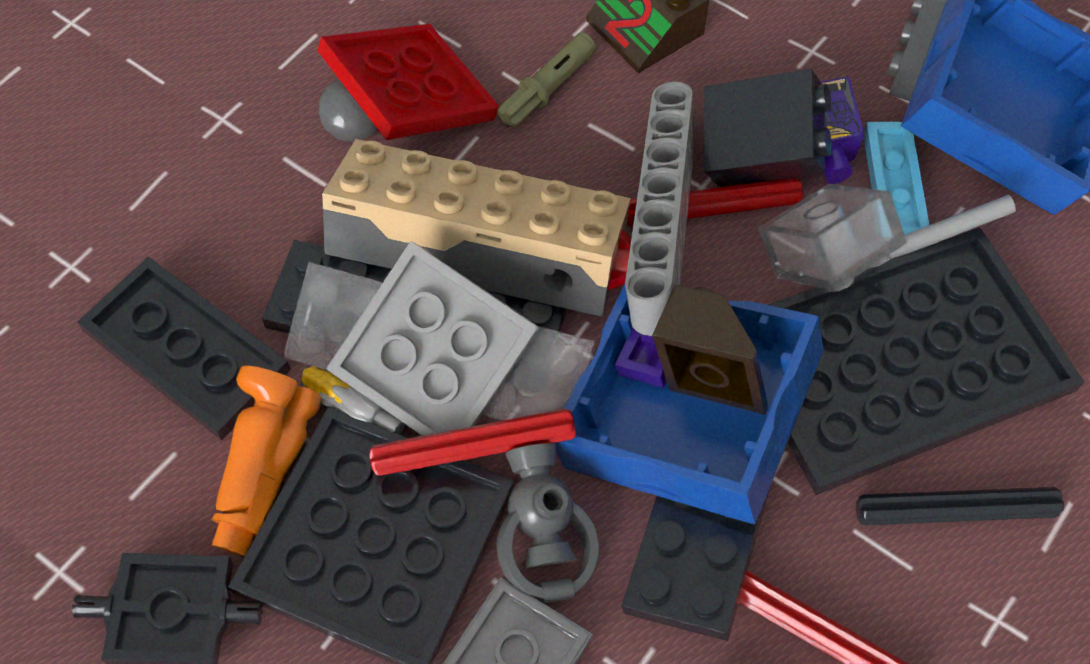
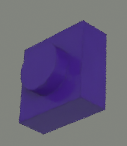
[615,328,667,388]

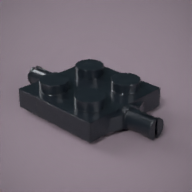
[72,553,263,664]

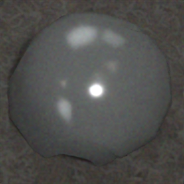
[318,79,377,142]

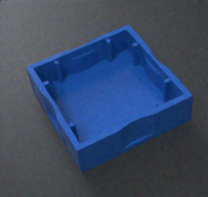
[901,0,1090,215]
[555,284,824,525]

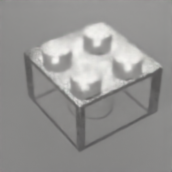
[758,184,907,291]

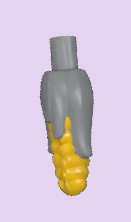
[301,366,405,435]

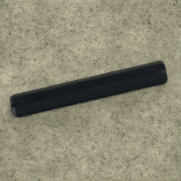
[856,487,1064,525]

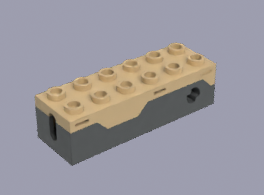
[322,139,631,316]

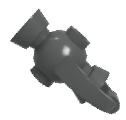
[497,443,599,604]

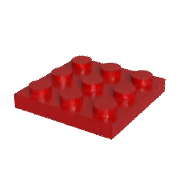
[317,24,500,140]

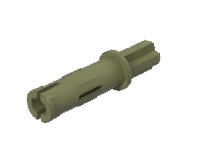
[497,32,596,128]

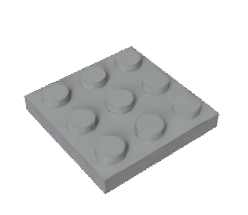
[326,241,540,436]

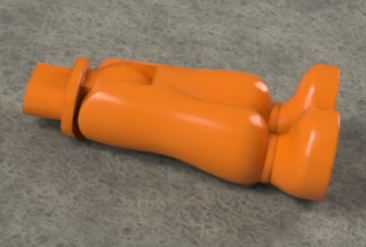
[212,366,322,557]

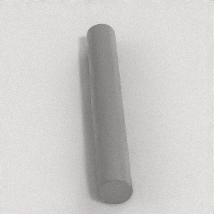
[873,195,1016,264]

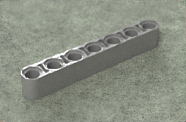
[625,82,696,336]

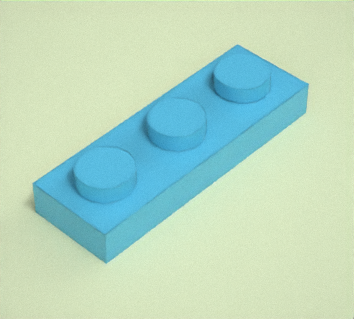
[863,122,929,244]

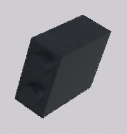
[704,68,832,187]

